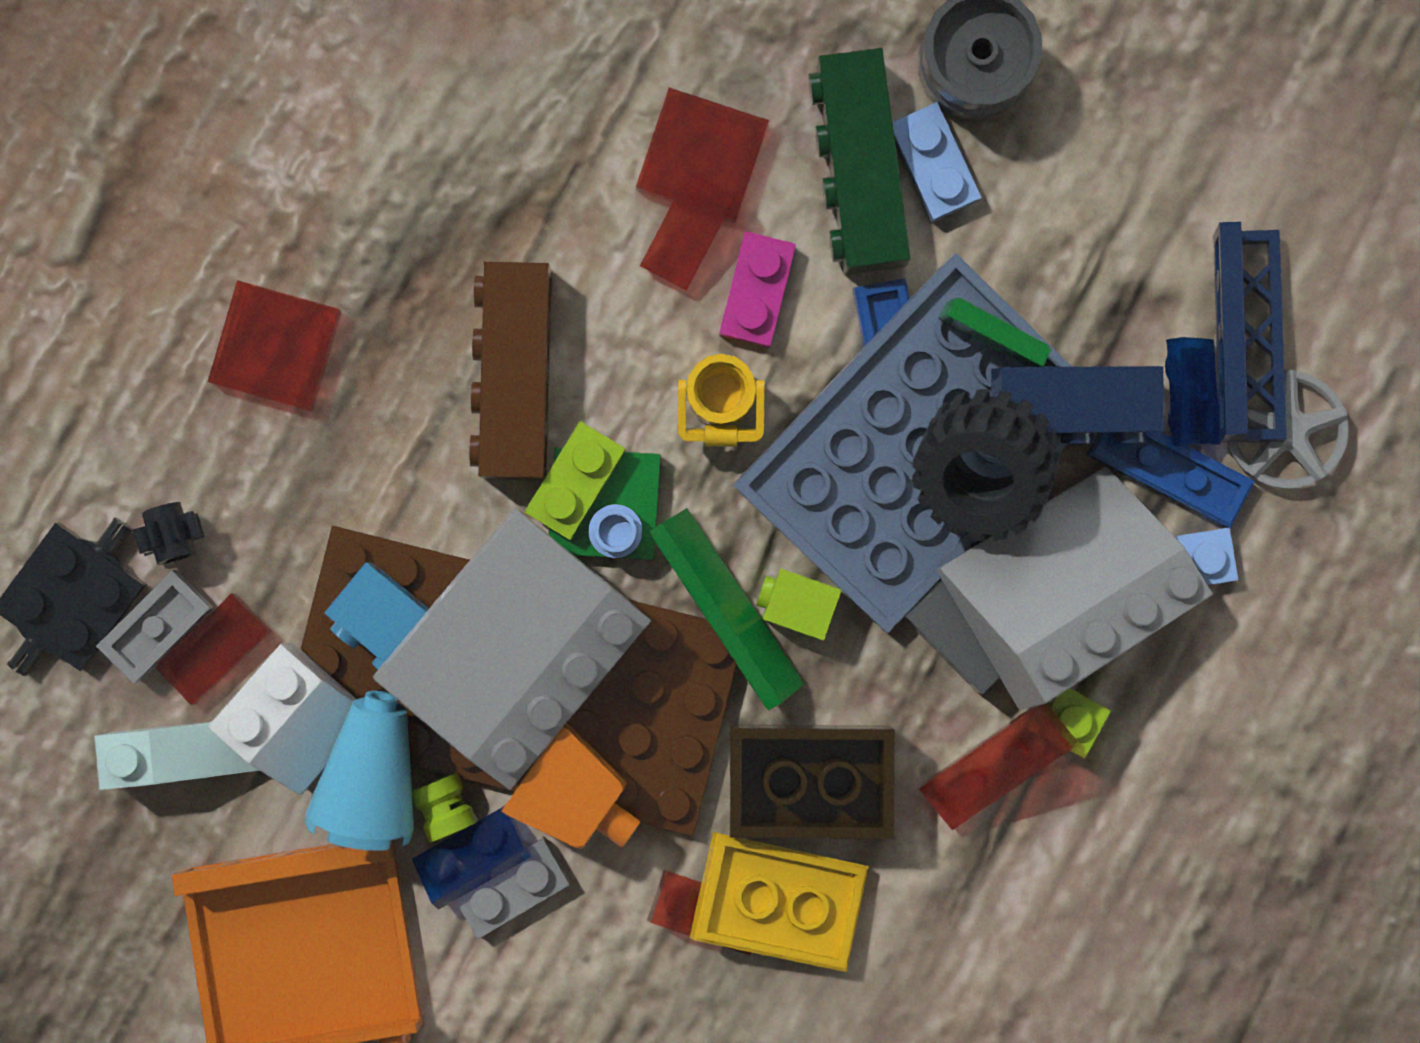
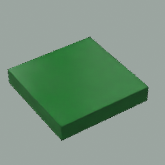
[549,447,661,560]

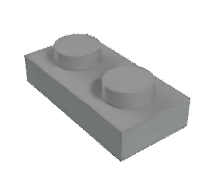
[96,570,214,684]
[451,837,571,939]

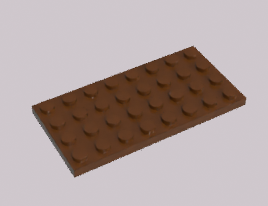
[301,525,736,836]

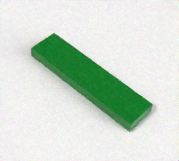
[649,508,805,711]

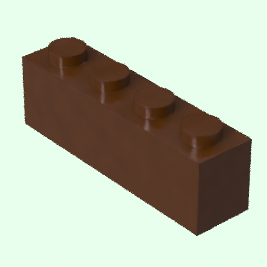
[469,261,552,480]

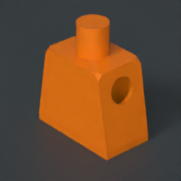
[502,723,640,849]

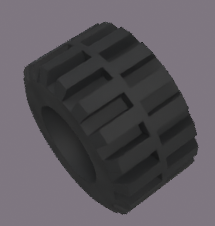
[912,389,1060,541]

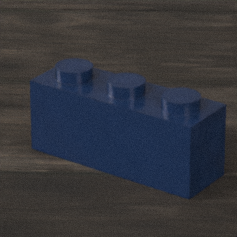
[991,366,1164,443]

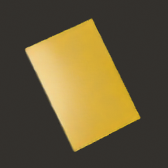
[690,832,869,972]

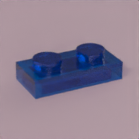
[1165,337,1220,446]
[412,806,532,910]

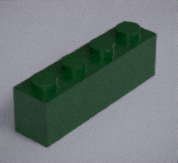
[808,48,911,275]

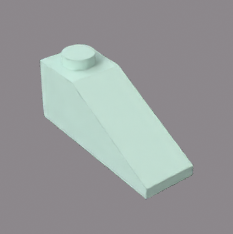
[94,721,260,790]

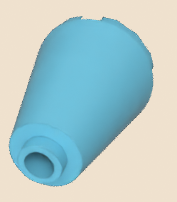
[304,691,414,851]

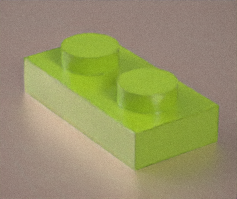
[524,421,626,540]

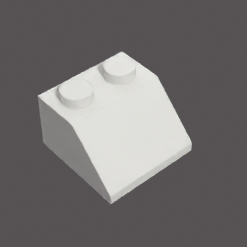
[208,643,356,795]

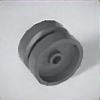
[918,0,1042,120]

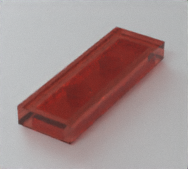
[919,703,1078,830]

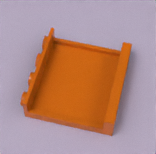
[171,839,424,1043]

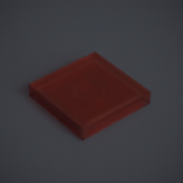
[636,87,769,223]
[208,280,342,412]

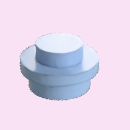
[589,504,642,558]

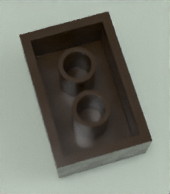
[729,724,895,839]

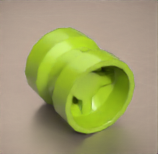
[412,772,478,842]

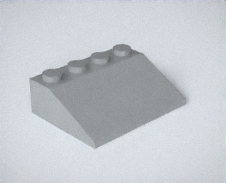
[936,466,1213,710]
[373,507,651,790]

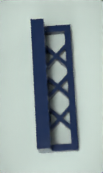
[1213,222,1287,443]

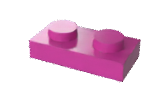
[719,231,796,348]

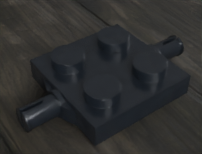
[0,517,147,676]

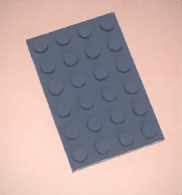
[732,253,1072,634]

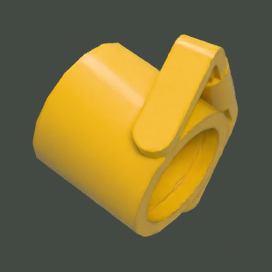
[678,354,764,447]

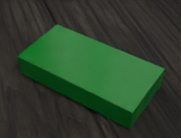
[938,297,1052,367]

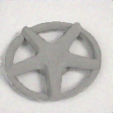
[1228,369,1349,489]

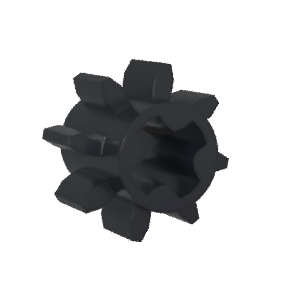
[133,502,205,565]

